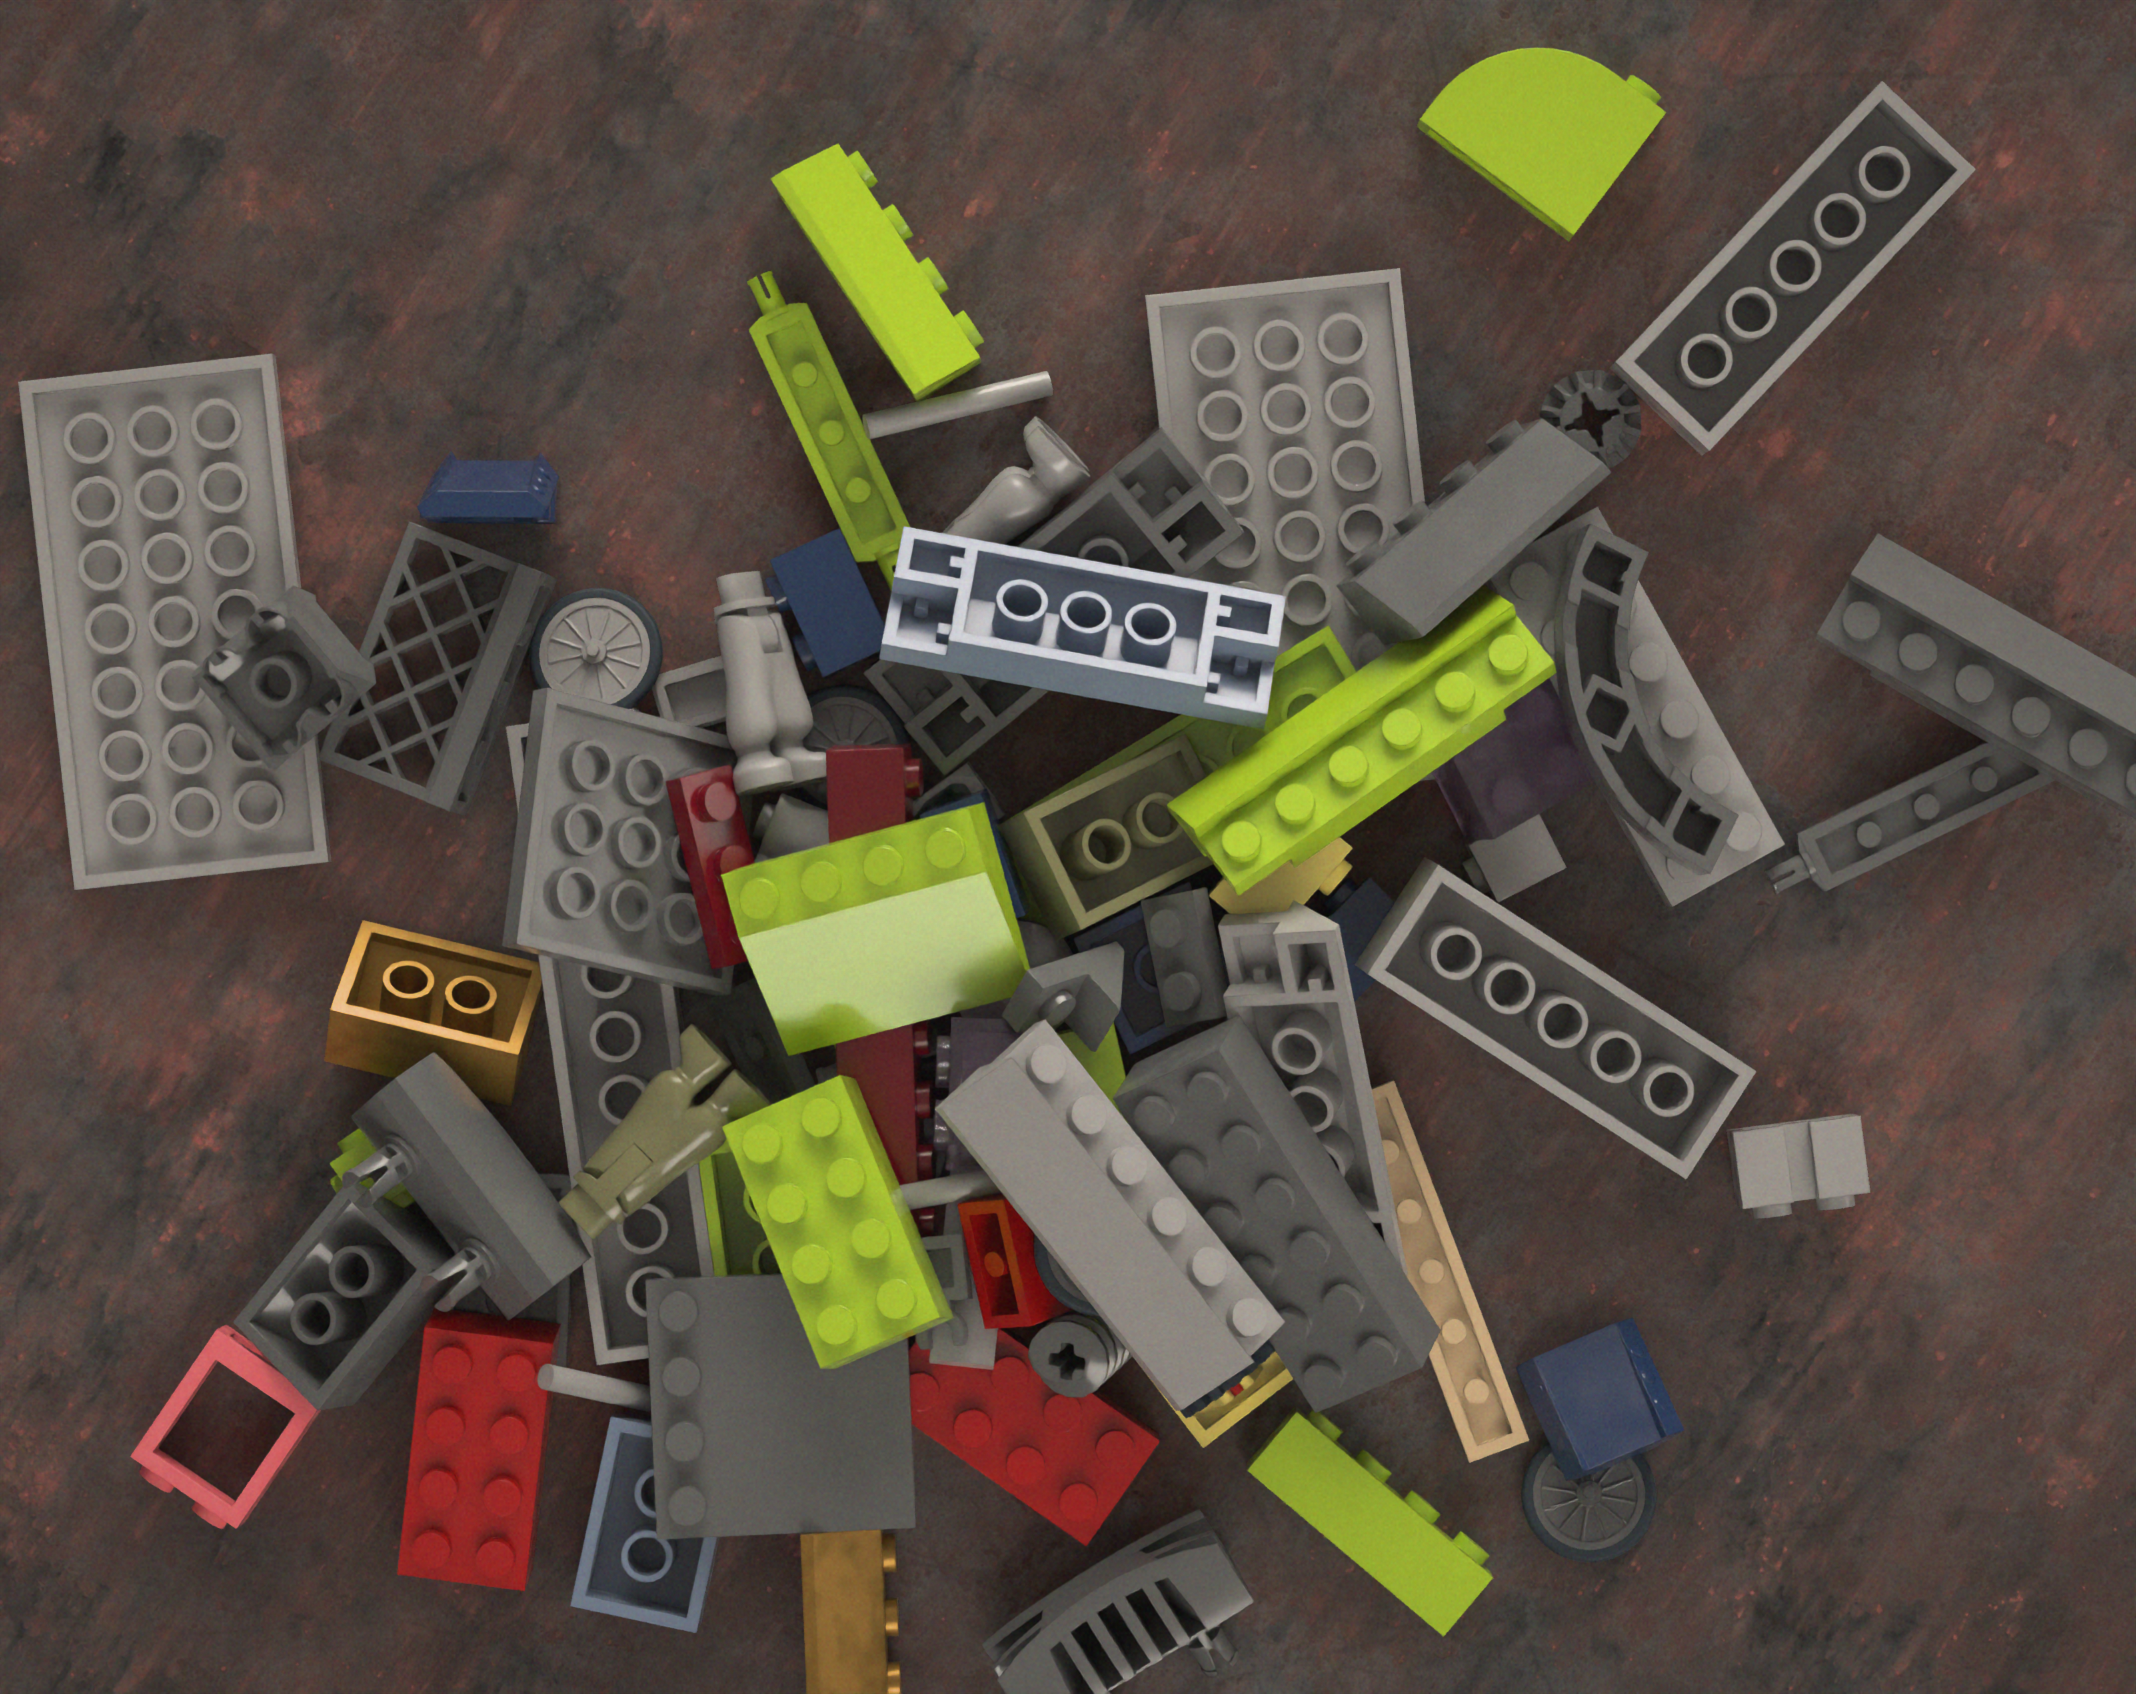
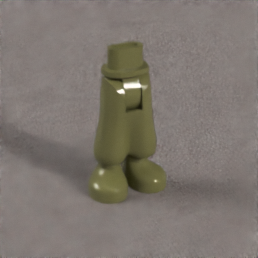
[558,1024,772,1239]

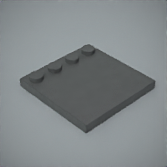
[502,688,753,996]
[645,1273,917,1540]

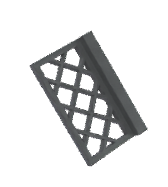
[319,521,558,816]

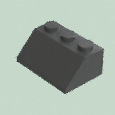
[233,1183,456,1411]

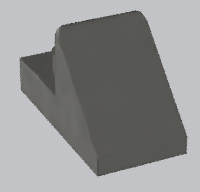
[1002,941,1124,1052]

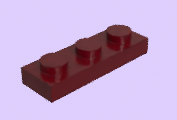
[665,765,755,969]

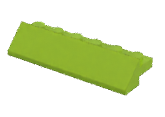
[1167,585,1557,896]

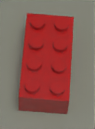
[397,1307,561,1591]
[909,1328,1160,1547]

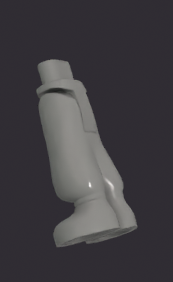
[942,416,1091,545]
[714,571,827,796]

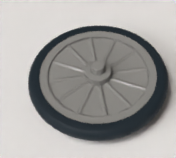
[529,588,663,709]

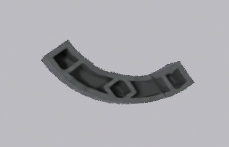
[1554,523,1739,875]

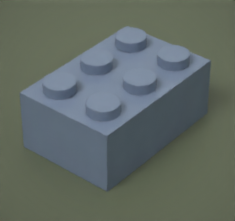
[570,1410,720,1633]

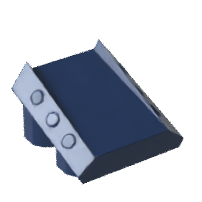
[417,451,559,524]
[1516,1318,1685,1481]

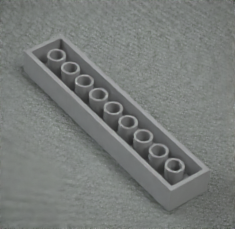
[506,708,714,1365]

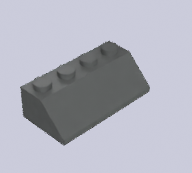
[1336,419,1611,645]

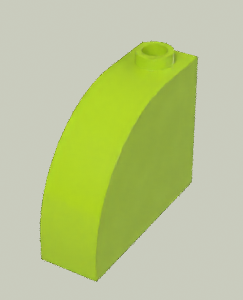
[1417,48,1666,242]

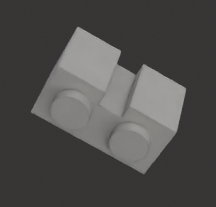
[1726,1114,1870,1219]

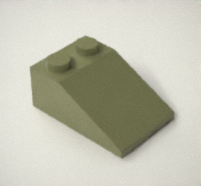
[998,734,1213,941]

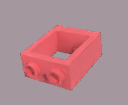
[130,1325,321,1529]

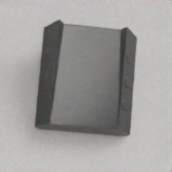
[192,585,376,770]

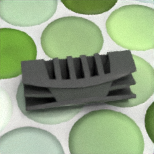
[342,1052,591,1322]
[982,1509,1254,1694]

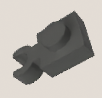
[915,1233,973,1350]

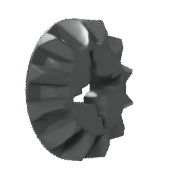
[1540,370,1642,469]

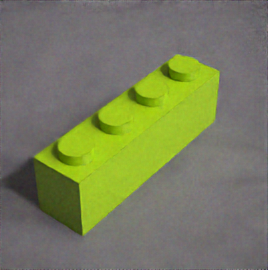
[1246,1406,1493,1637]

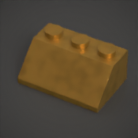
[324,920,543,1106]
[800,1529,902,1694]

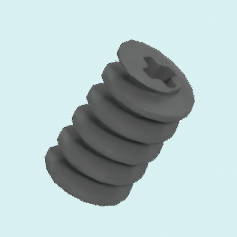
[1027,1310,1132,1397]

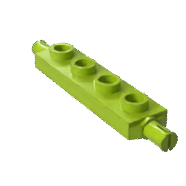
[747,271,910,593]

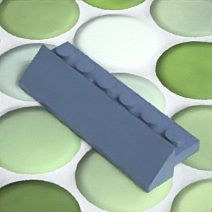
[879,526,1286,729]

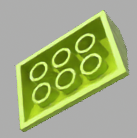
[721,802,1030,1056]

